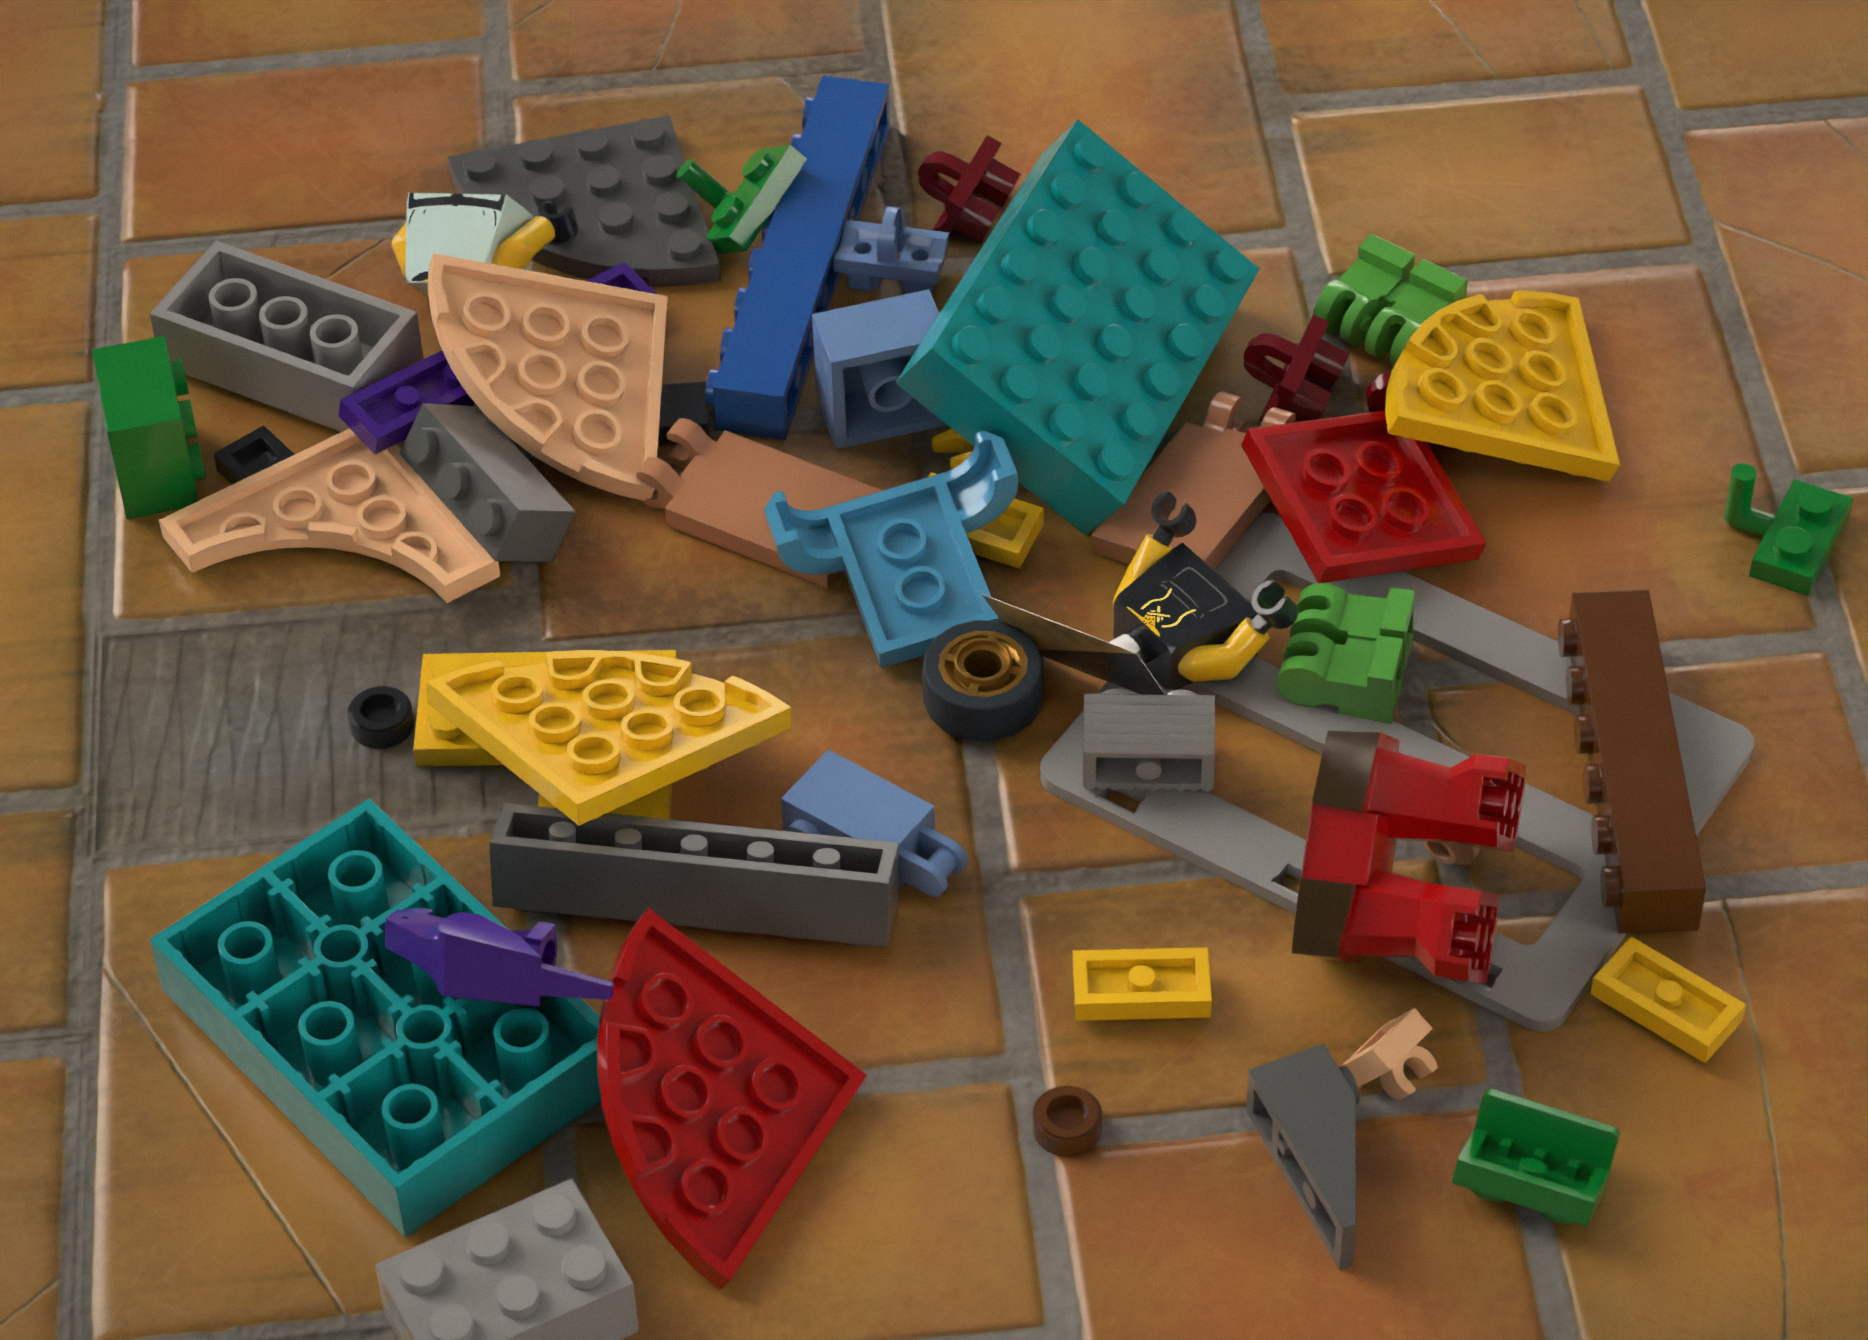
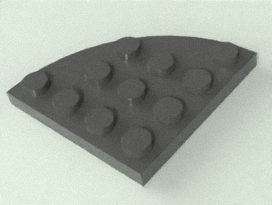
[447,116,721,287]

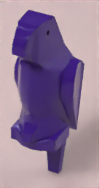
[385,908,614,1007]

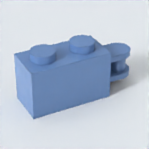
[781,749,969,897]

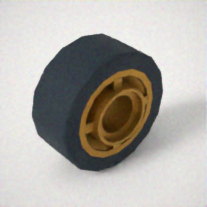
[922,620,1044,742]

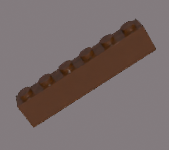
[1558,590,1706,934]

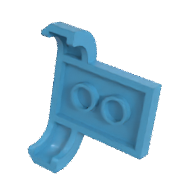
[764,431,1018,668]

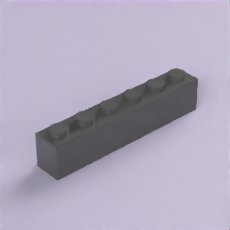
[489,803,899,947]

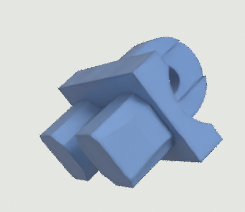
[833,206,949,295]

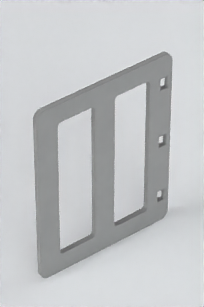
[1040,512,1754,1032]

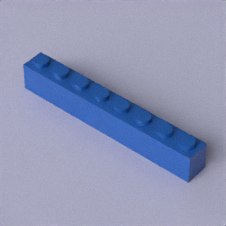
[705,75,890,440]

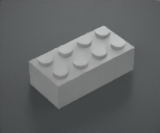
[150,241,424,432]

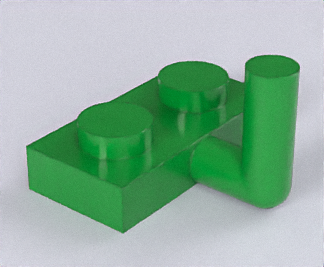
[677,144,807,254]
[1724,463,1853,596]

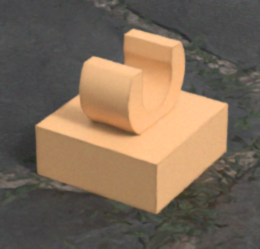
[1343,1008,1438,1101]

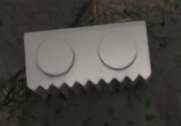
[1083,689,1215,793]

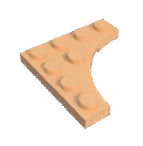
[159,428,501,603]

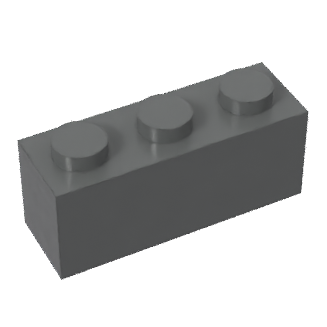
[399,403,576,562]

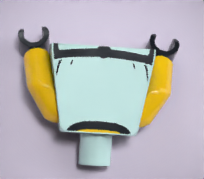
[392,193,579,326]

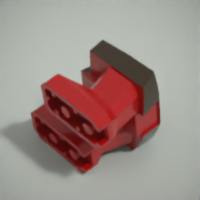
[1292,730,1526,983]

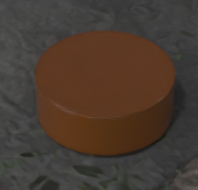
[1033,1086,1102,1157]

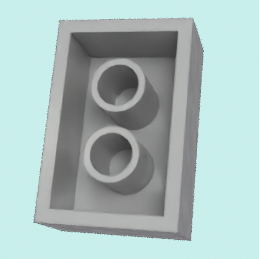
[375,1179,639,1340]

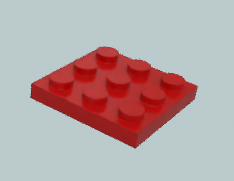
[1241,411,1487,583]

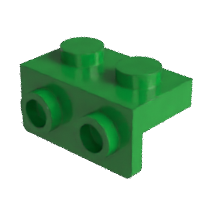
[1452,1088,1620,1227]

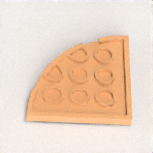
[428,253,668,501]

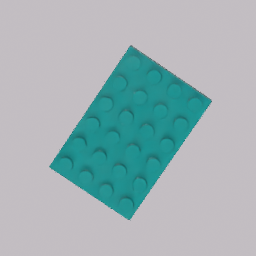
[895,119,1260,536]
[150,798,601,1238]

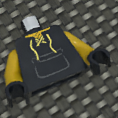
[1109,492,1298,690]

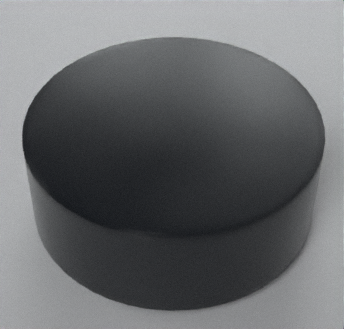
[348,686,414,749]

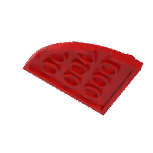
[597,908,867,1290]

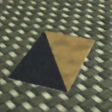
[982,594,1165,695]

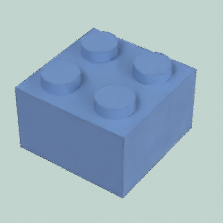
[812,289,947,449]

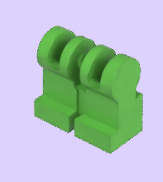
[1313,233,1468,366]
[1276,583,1415,724]

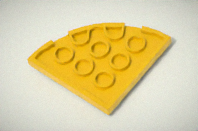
[1385,291,1620,482]
[426,650,791,826]

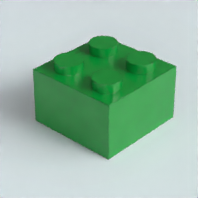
[92,336,206,519]

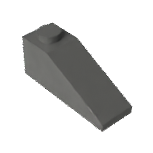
[1246,1043,1360,1270]

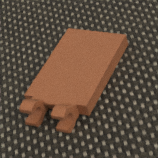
[1091,391,1296,570]
[636,418,883,588]

